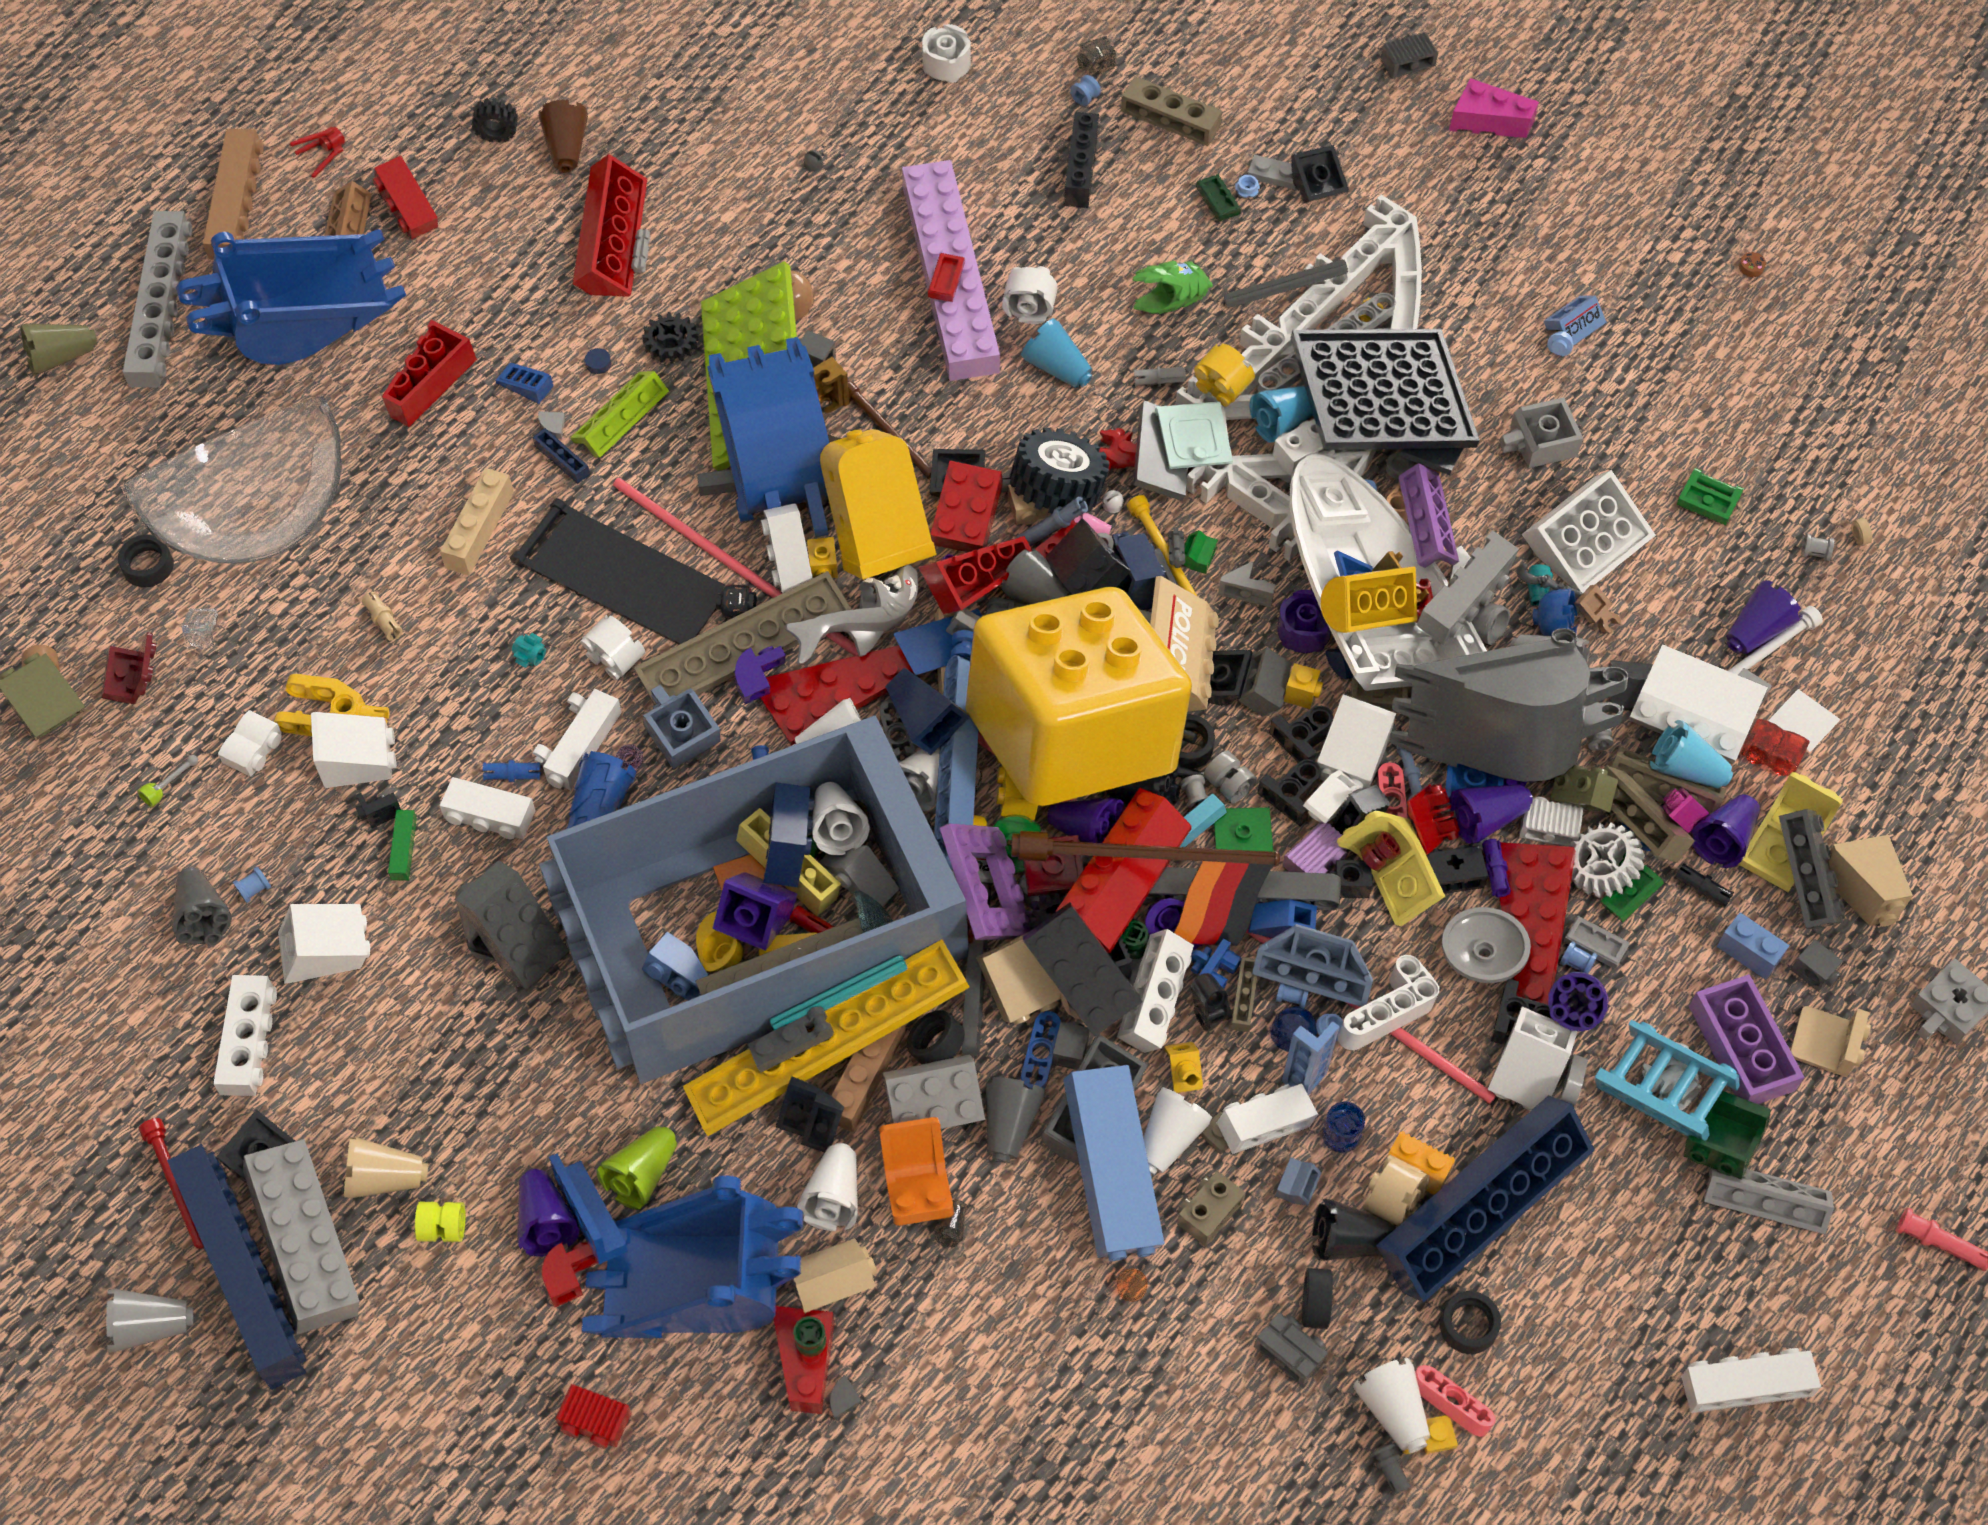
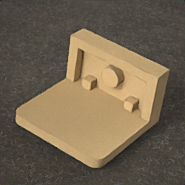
[1790,1006,1871,1077]

